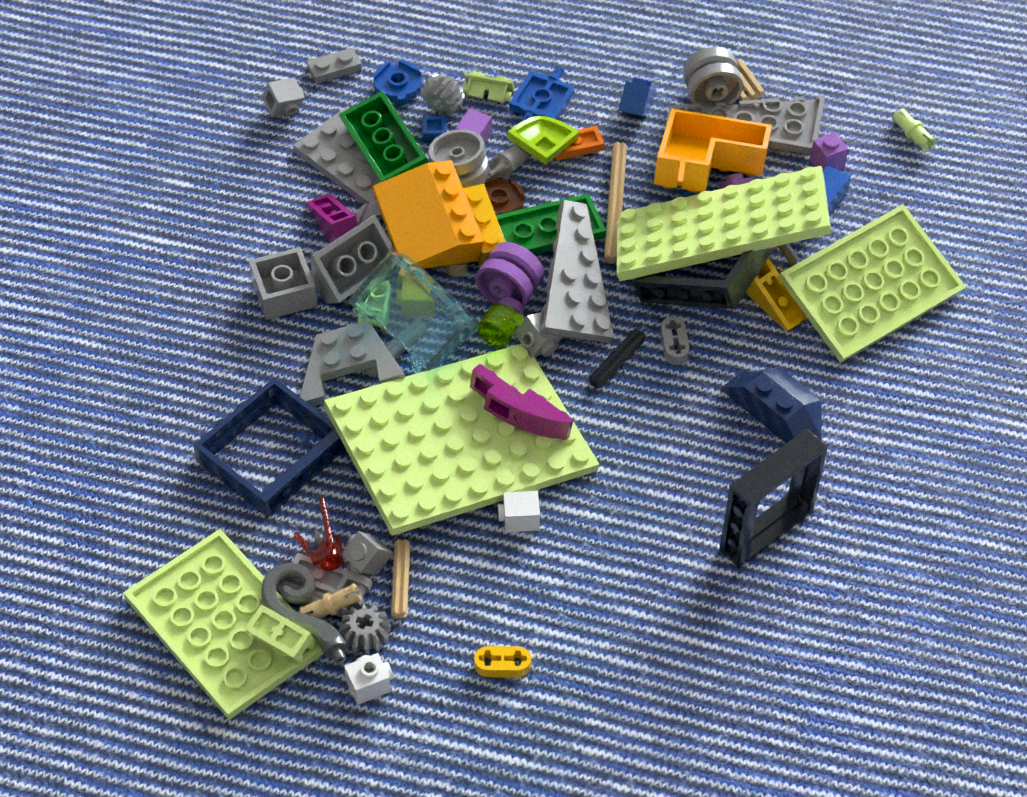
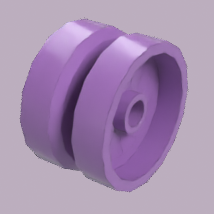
[475,242,544,306]

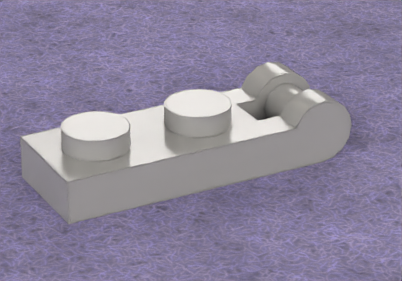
[288,553,373,610]

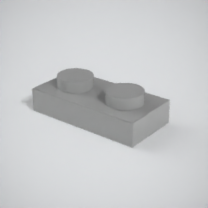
[307,47,362,84]

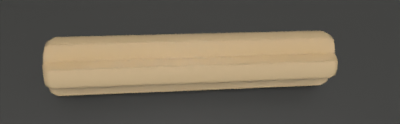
[391,539,410,619]

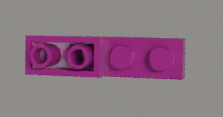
[470,364,574,440]

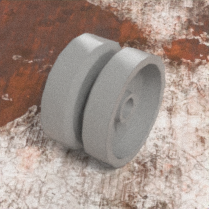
[682,47,743,107]
[428,129,490,188]

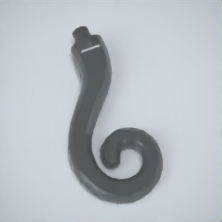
[261,563,347,664]

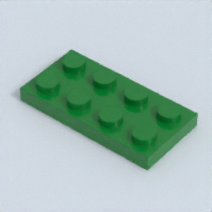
[496,193,606,255]

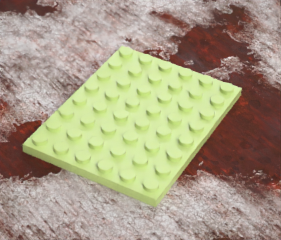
[324,344,599,536]

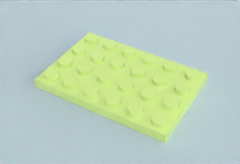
[778,204,966,363]
[123,529,324,720]

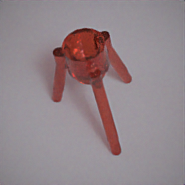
[293,497,344,571]

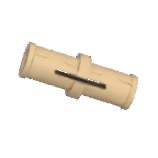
[300,583,362,619]

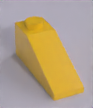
[746,258,807,332]

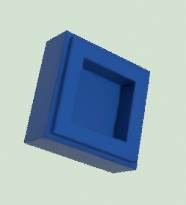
[422,116,447,141]

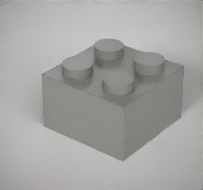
[249,247,318,320]

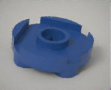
[373,61,423,106]

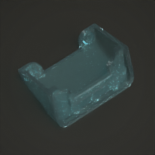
[348,251,481,373]

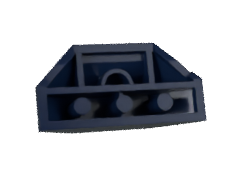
[721,367,822,443]

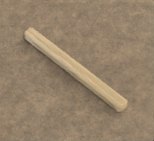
[604,142,627,264]

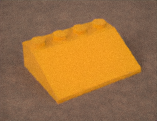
[372,160,484,271]

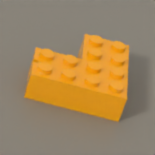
[654,109,772,193]

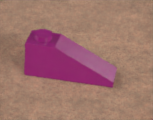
[306,194,358,244]

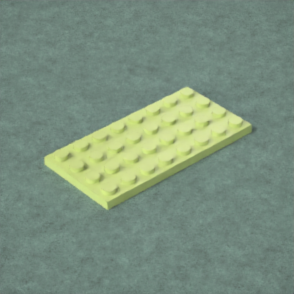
[617,166,832,281]

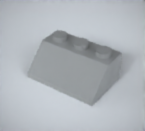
[310,215,399,304]

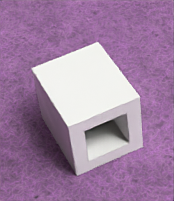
[498,491,540,532]

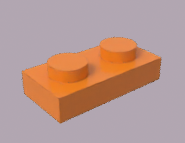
[555,126,605,161]

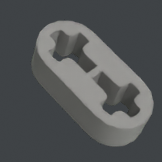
[661,317,689,365]

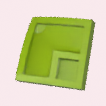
[507,116,579,165]

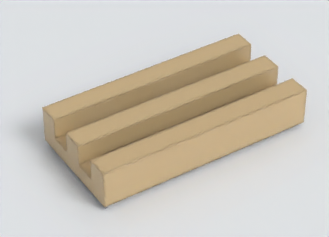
[736,59,764,101]

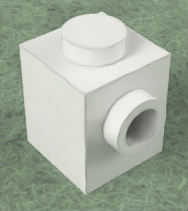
[344,653,394,705]

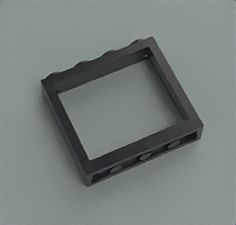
[633,247,775,309]
[719,429,828,568]

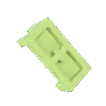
[244,604,317,663]

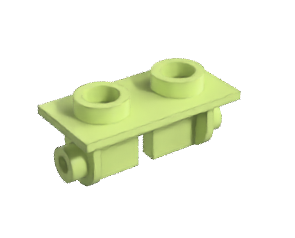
[462,71,515,104]

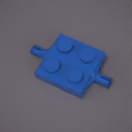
[509,66,575,123]

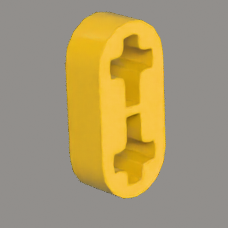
[474,646,531,678]

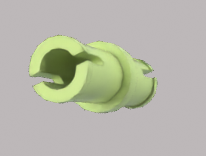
[892,109,936,151]

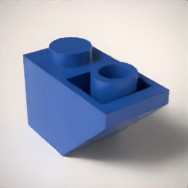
[619,77,657,116]

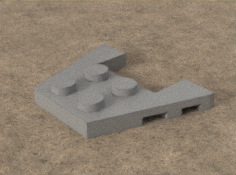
[300,320,405,406]

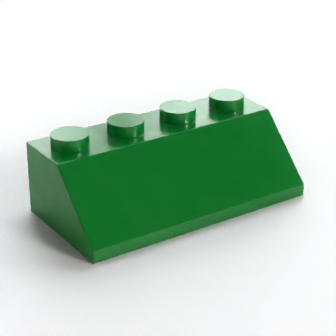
[338,91,429,182]

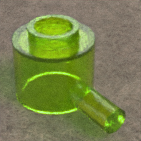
[477,303,524,347]

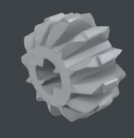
[421,72,465,115]
[339,603,391,655]

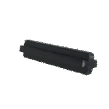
[589,328,645,389]

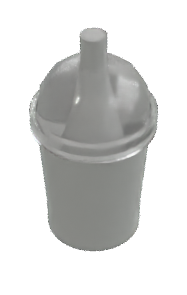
[488,144,529,178]

